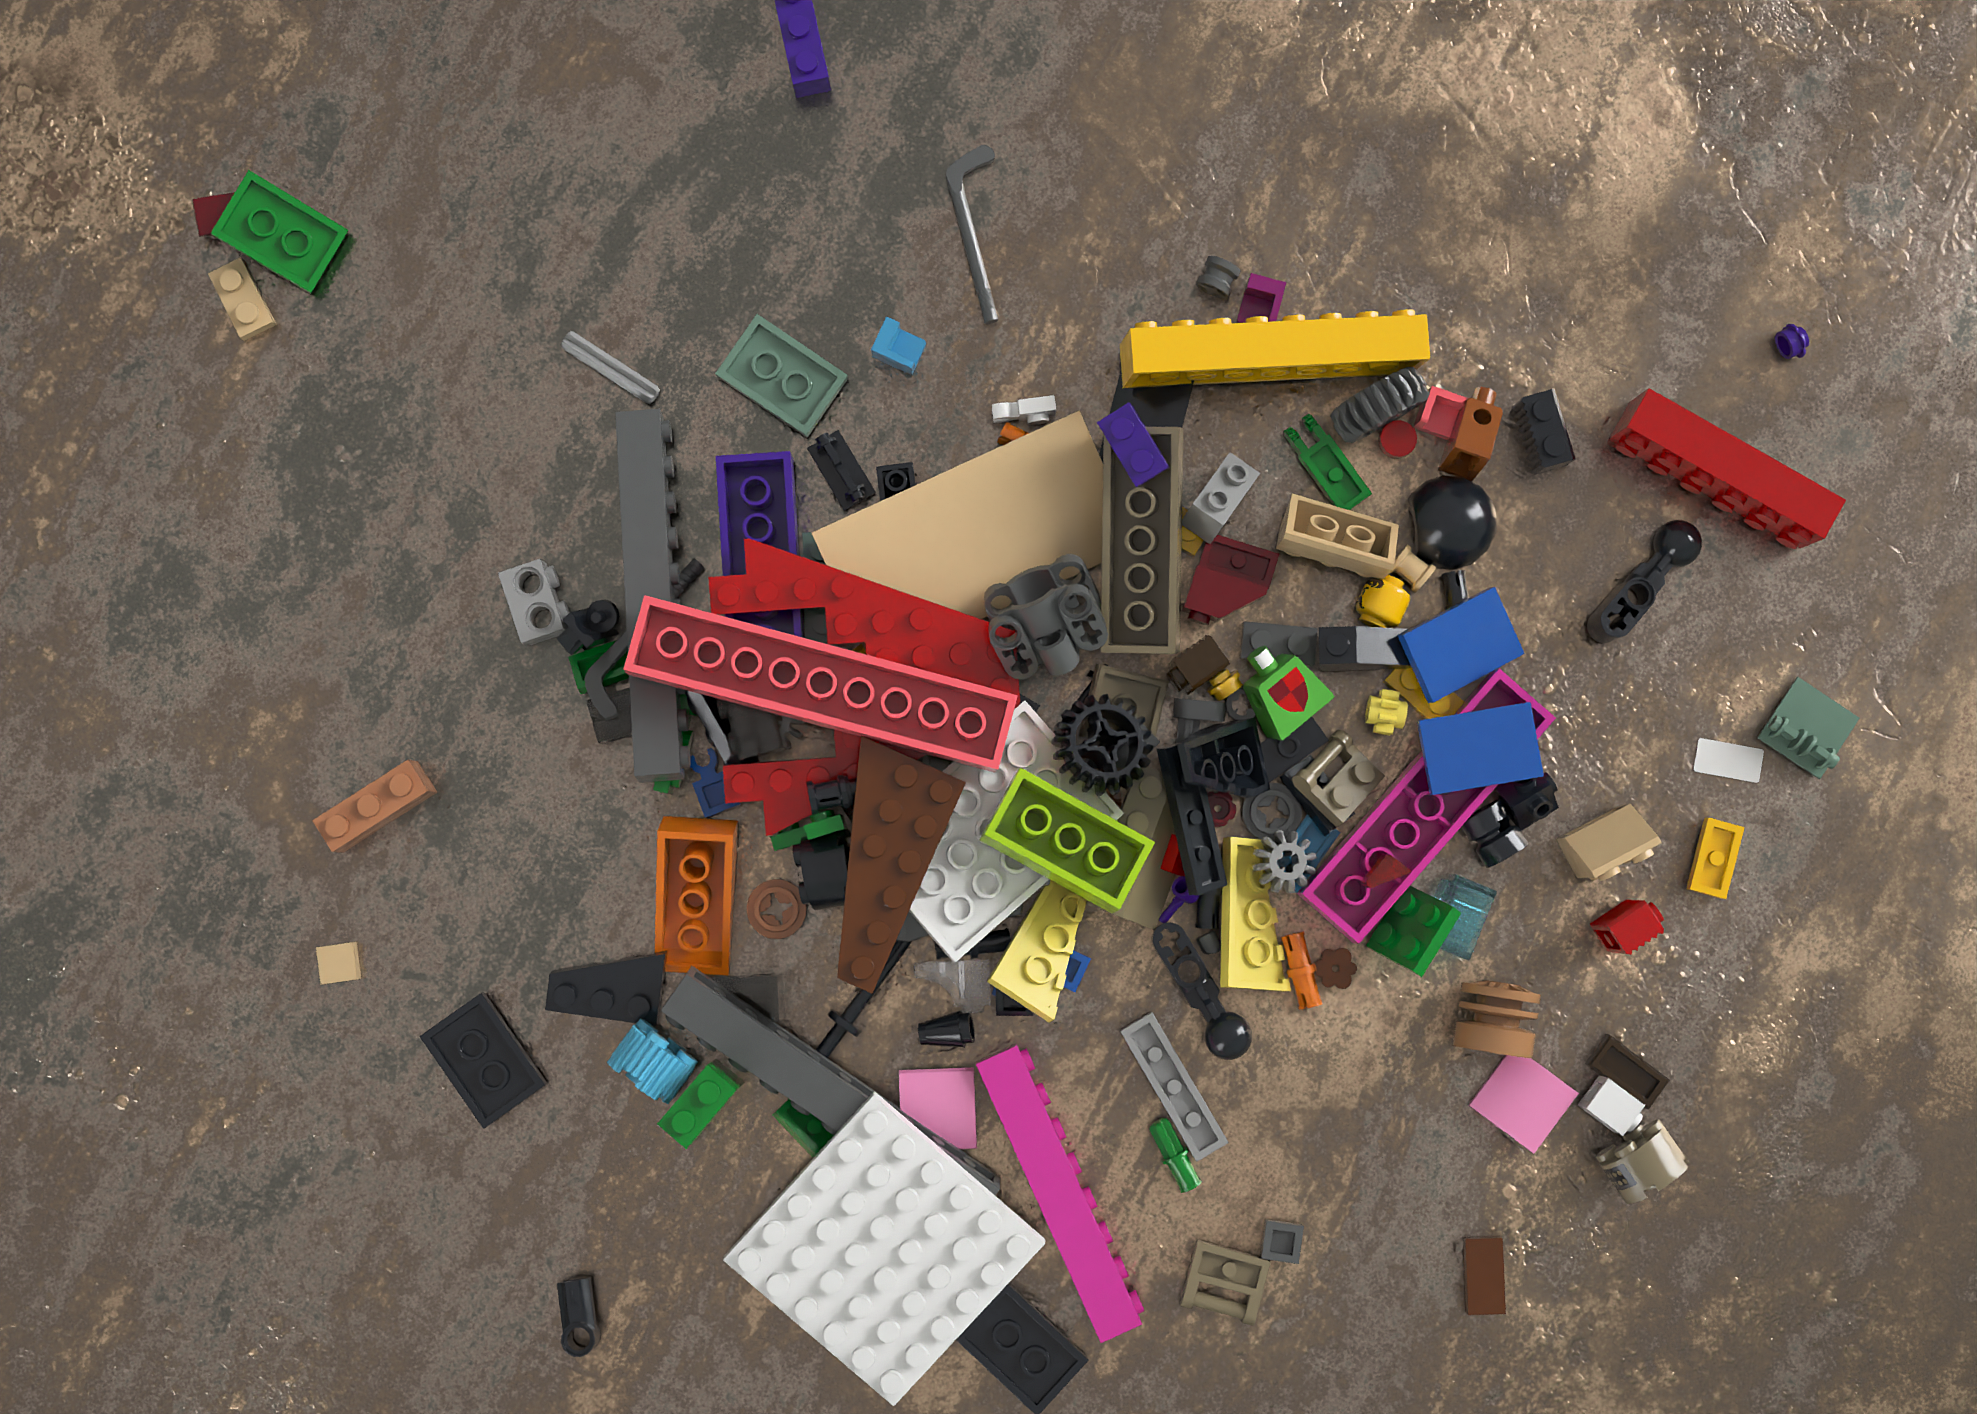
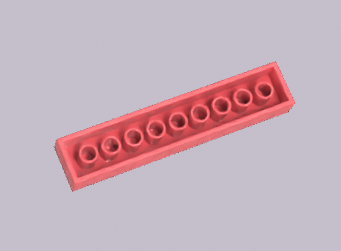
[623,595,1018,773]

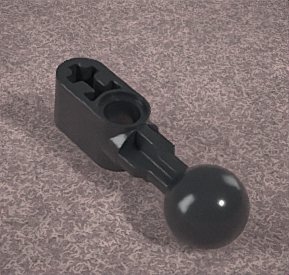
[1587,520,1702,643]
[1151,922,1252,1060]

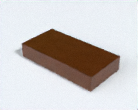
[1463,1236,1506,1315]

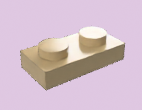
[208,257,277,341]

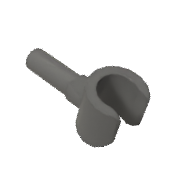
[1196,930,1221,954]

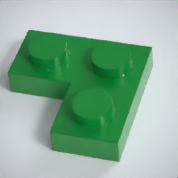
[770,809,848,851]

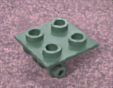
[1757,677,1860,779]

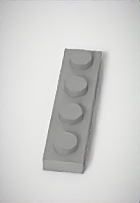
[1119,1012,1229,1162]

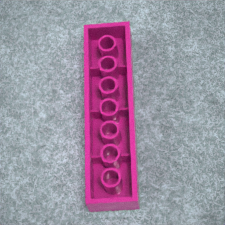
[1297,668,1556,944]

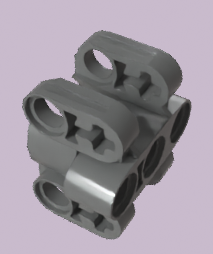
[984,554,1108,679]

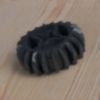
[1051,694,1154,796]

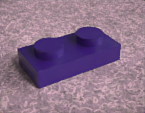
[1097,402,1170,487]

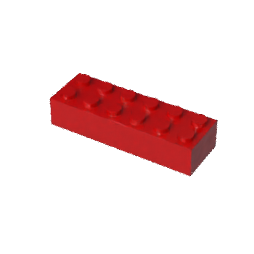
[1608,388,1846,549]

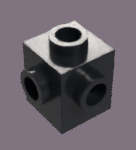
[1494,772,1559,831]

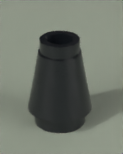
[918,1010,975,1048]

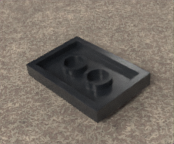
[419,992,548,1129]
[956,1283,1089,1414]

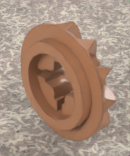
[747,879,806,939]

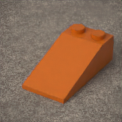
[655,816,738,976]

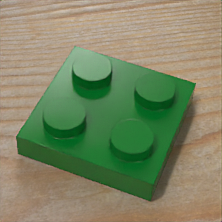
[1366,886,1461,977]

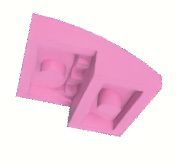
[1468,1055,1579,1154]
[899,1067,977,1149]

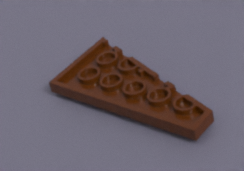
[837,736,966,993]

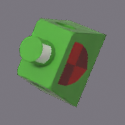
[1243,646,1335,740]

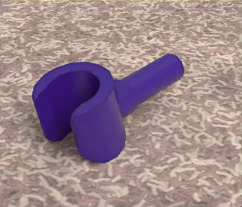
[1159,876,1199,923]

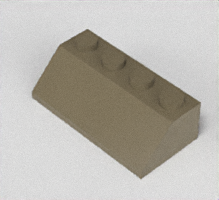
[1086,767,1176,930]

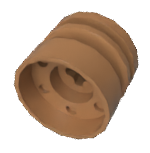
[1452,980,1541,1059]

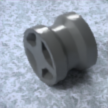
[1196,256,1241,299]

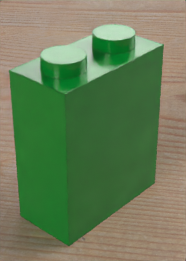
[657,1058,745,1149]

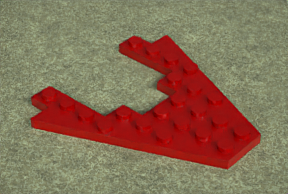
[708,538,1020,836]

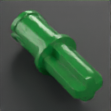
[1149,1118,1202,1193]

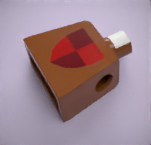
[1438,387,1503,481]

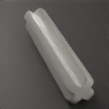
[561,331,660,404]

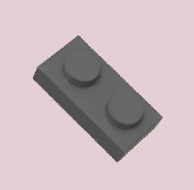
[1240,621,1318,666]

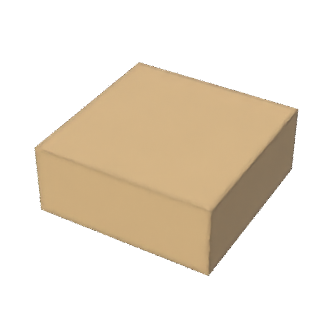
[316,942,361,985]

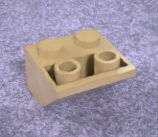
[1556,804,1662,881]

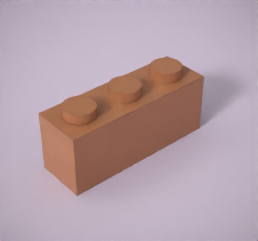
[312,759,437,853]

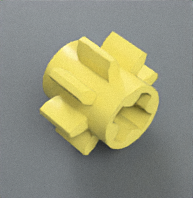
[1365,689,1408,736]

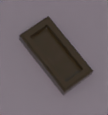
[1585,1034,1670,1110]

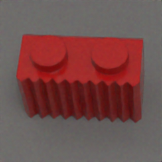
[1590,899,1664,955]

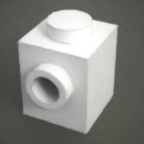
[1578,1075,1645,1136]

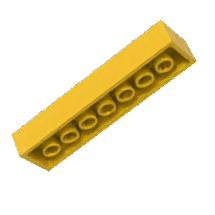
[1120,309,1430,388]

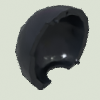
[1409,475,1497,570]

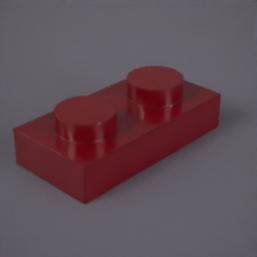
[1198,535,1279,589]

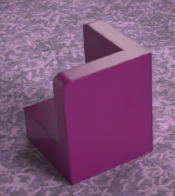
[1237,273,1287,323]

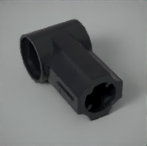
[557,1277,601,1357]

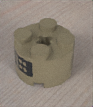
[1596,1119,1690,1204]

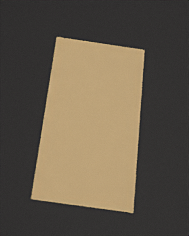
[812,410,1103,652]

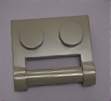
[1292,730,1385,827]
[1180,1240,1271,1326]

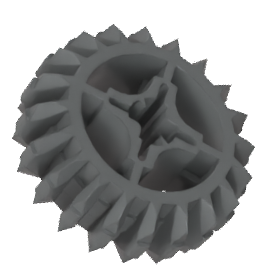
[1330,367,1430,443]

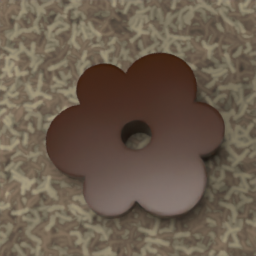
[1314,948,1357,989]

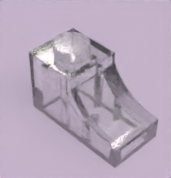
[914,959,991,1013]

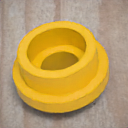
[1207,668,1243,701]

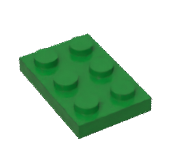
[211,170,348,294]

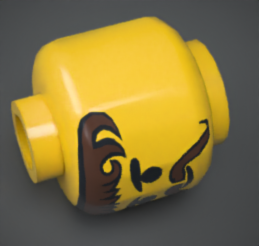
[1356,575,1410,628]

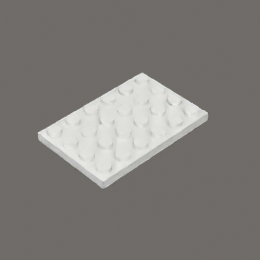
[909,701,1124,963]

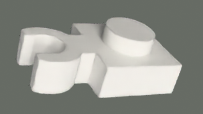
[992,395,1056,425]

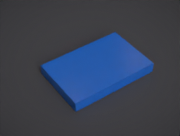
[1398,587,1525,703]
[1417,702,1544,795]

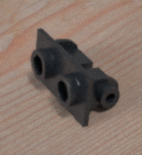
[807,430,876,511]

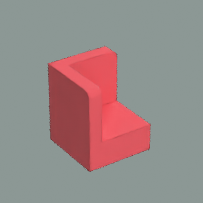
[1413,386,1467,440]

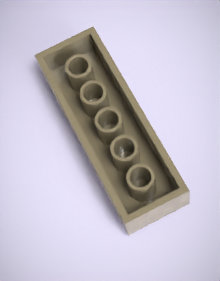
[1101,427,1183,654]

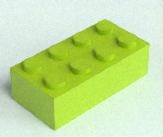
[979,768,1155,914]

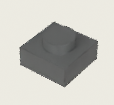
[1260,1219,1304,1264]

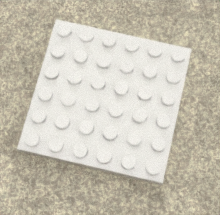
[723,1091,1045,1406]

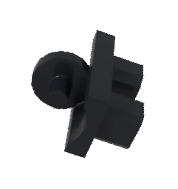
[557,599,620,655]

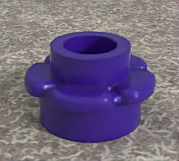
[1775,324,1809,359]

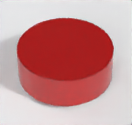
[1378,420,1417,459]

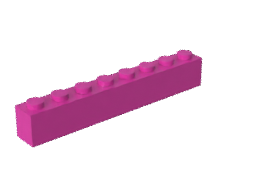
[976,1043,1145,1343]

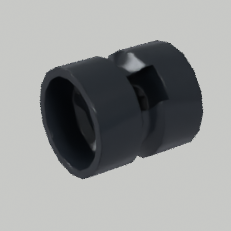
[1461,798,1529,868]

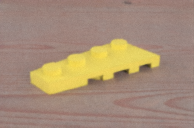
[1220,837,1291,992]
[987,880,1087,1023]

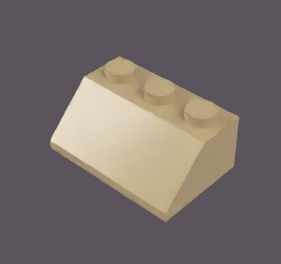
[1276,494,1399,579]

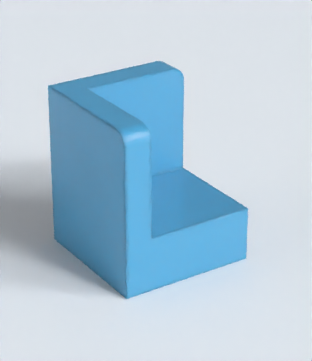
[871,316,926,375]

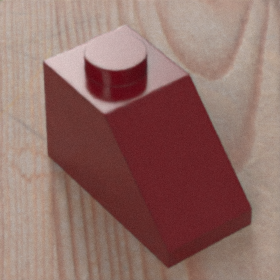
[1181,565,1268,625]

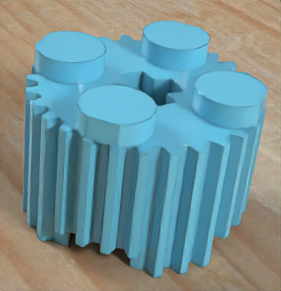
[607,1018,698,1104]

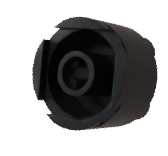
[793,829,851,911]

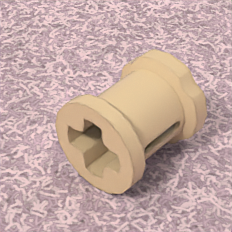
[1390,544,1436,593]

